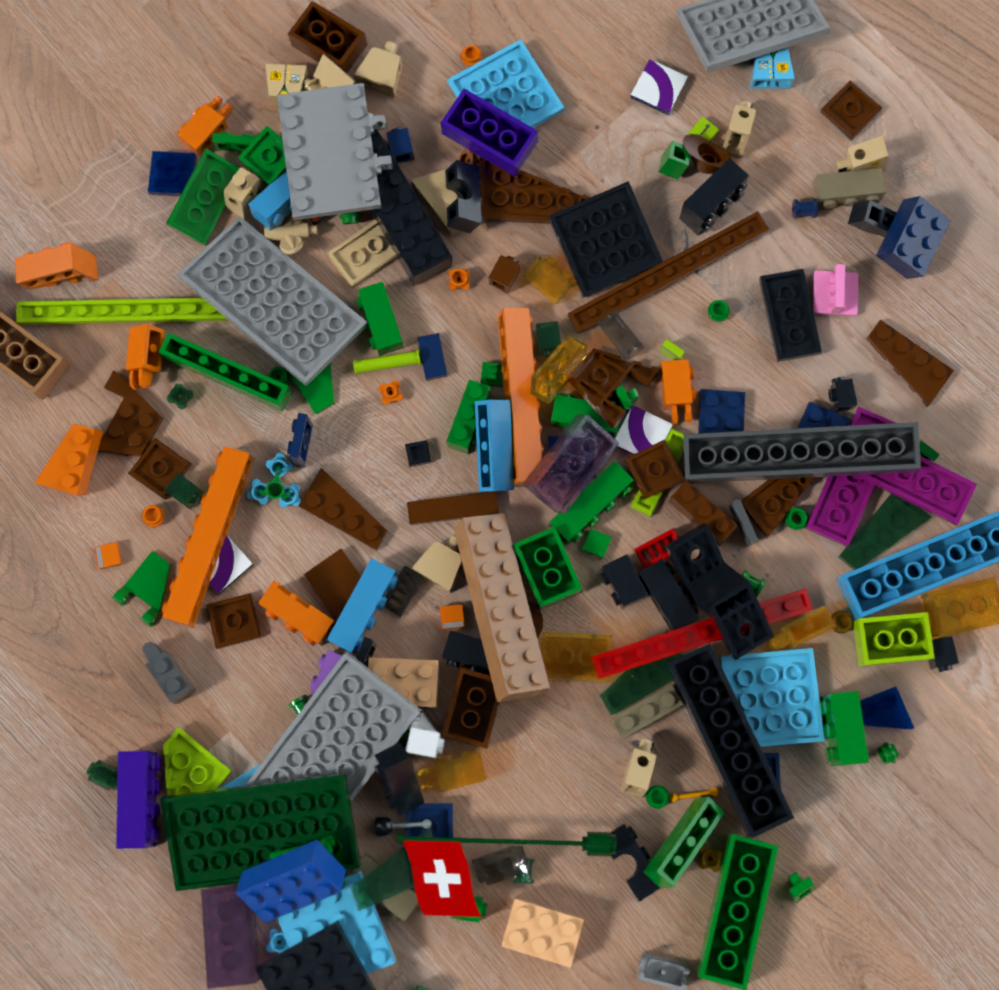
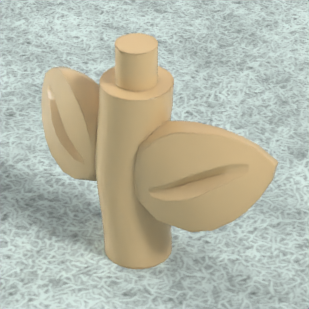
[264,212,318,254]

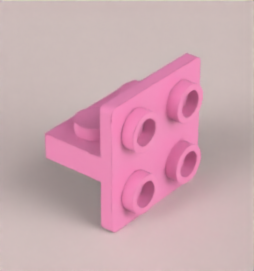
[813,264,858,316]

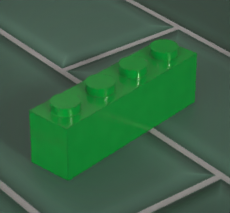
[549,461,634,545]
[644,796,725,888]

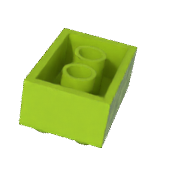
[853,612,935,667]

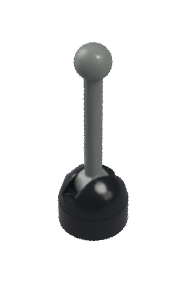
[375,817,431,837]

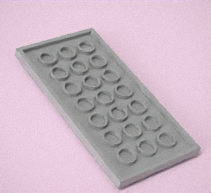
[178,216,367,386]
[245,652,421,802]

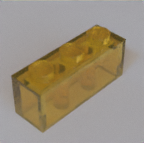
[530,335,587,404]

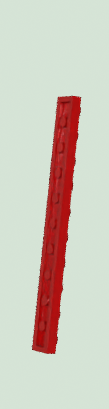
[591,588,813,679]

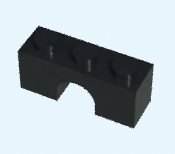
[445,160,482,233]
[610,824,660,902]

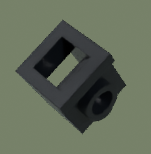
[828,377,857,412]

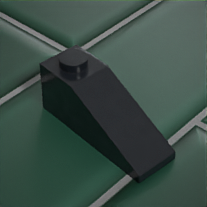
[848,200,897,237]

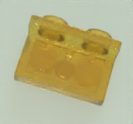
[523,255,576,305]

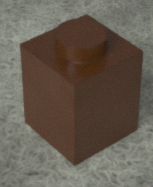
[489,255,520,294]

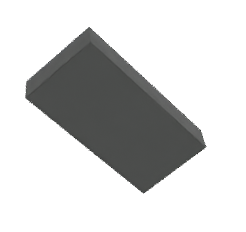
[729,499,758,546]

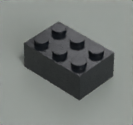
[679,158,749,236]

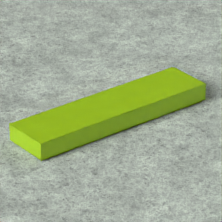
[630,428,684,517]

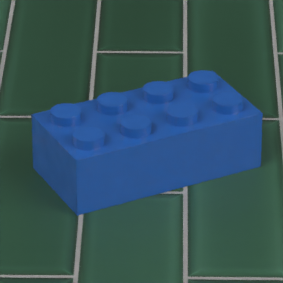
[236,840,346,923]

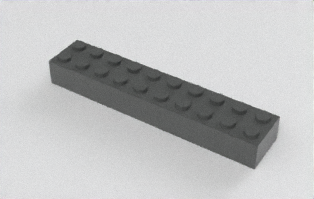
[684,422,921,483]

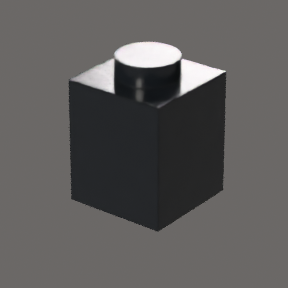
[928,636,959,672]

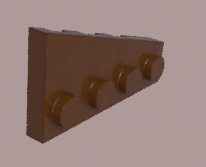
[866,319,954,407]
[299,468,388,551]
[741,477,814,538]

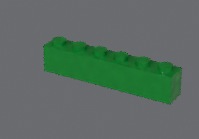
[159,332,292,412]

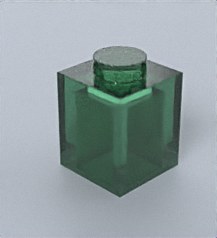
[536,321,562,357]
[164,473,204,510]

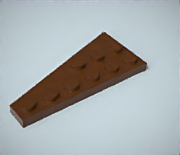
[480,157,590,224]

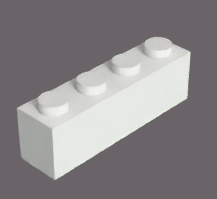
[406,708,445,759]

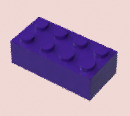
[440,88,538,177]
[116,751,161,849]

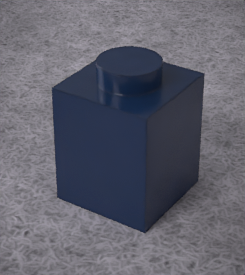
[386,127,415,164]

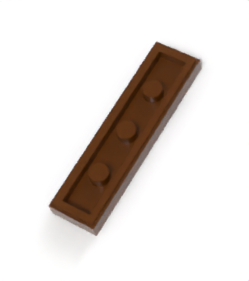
[407,491,499,525]

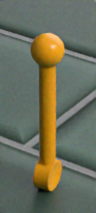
[670,788,719,802]

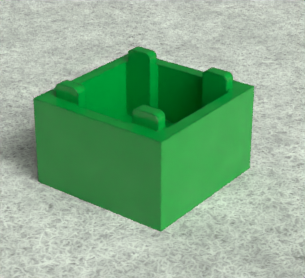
[238,126,286,186]

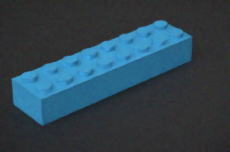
[836,511,999,621]

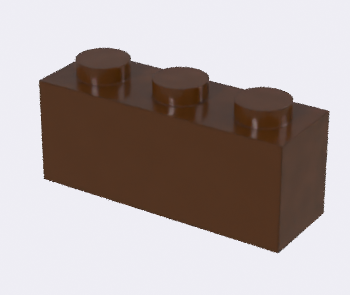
[669,480,738,547]

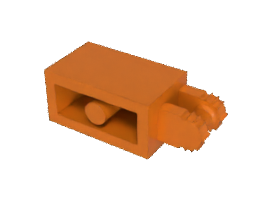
[177,95,233,158]
[125,324,164,390]
[660,359,696,424]

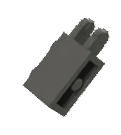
[142,642,196,704]

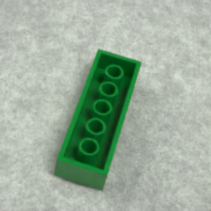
[696,833,779,990]

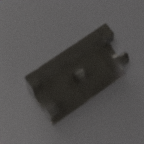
[598,310,644,359]
[472,845,530,885]

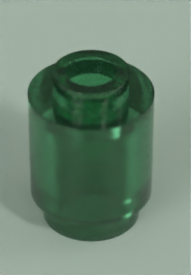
[86,760,118,791]

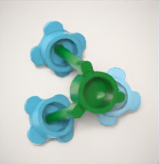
[247,452,301,508]

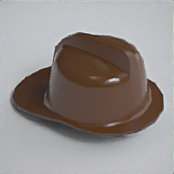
[683,134,731,174]

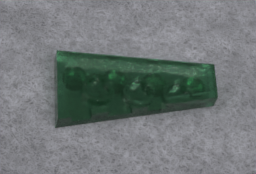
[838,494,931,570]
[600,630,683,716]
[350,828,433,911]

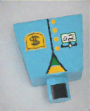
[750,48,794,89]

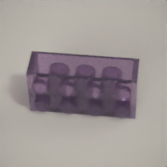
[522,414,619,514]
[201,885,260,989]

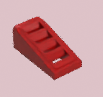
[634,528,680,569]

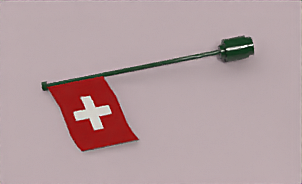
[398,831,616,917]

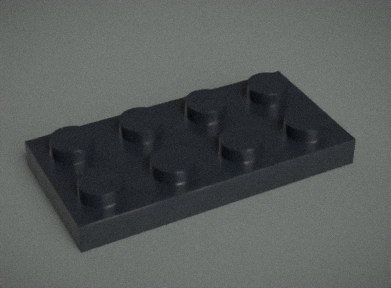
[759,269,822,362]

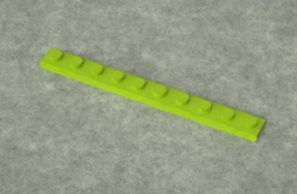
[16,298,229,325]

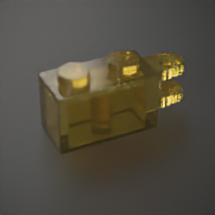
[768,606,835,651]
[418,749,487,792]

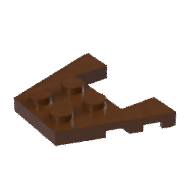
[569,348,660,429]
[98,370,164,457]

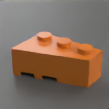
[15,242,98,289]

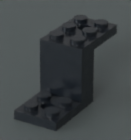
[665,523,774,660]

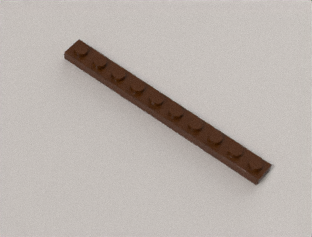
[567,211,769,334]

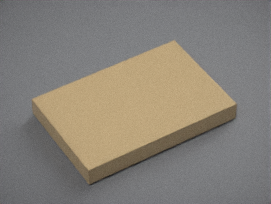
[327,220,397,288]

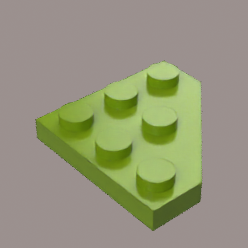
[163,727,232,796]

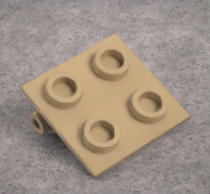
[303,54,355,91]

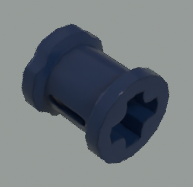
[792,198,817,219]

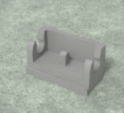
[636,953,689,990]

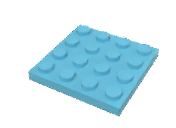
[447,39,564,128]
[720,648,825,747]
[278,871,396,974]

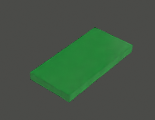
[166,148,240,246]

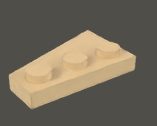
[411,169,463,235]

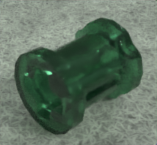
[513,858,535,884]

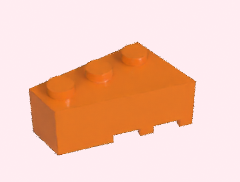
[34,424,103,495]
[258,580,336,646]

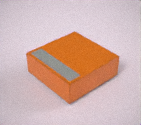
[95,542,122,570]
[440,604,465,630]

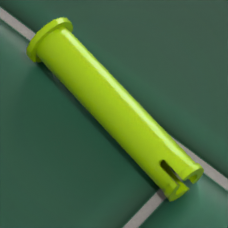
[353,348,421,375]

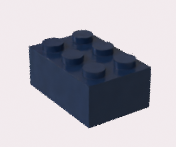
[876,196,951,279]

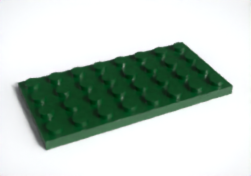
[160,772,361,891]

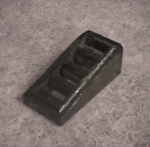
[384,566,425,617]

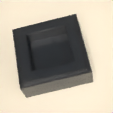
[405,440,431,467]

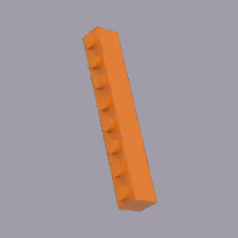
[497,308,546,487]
[162,446,254,628]

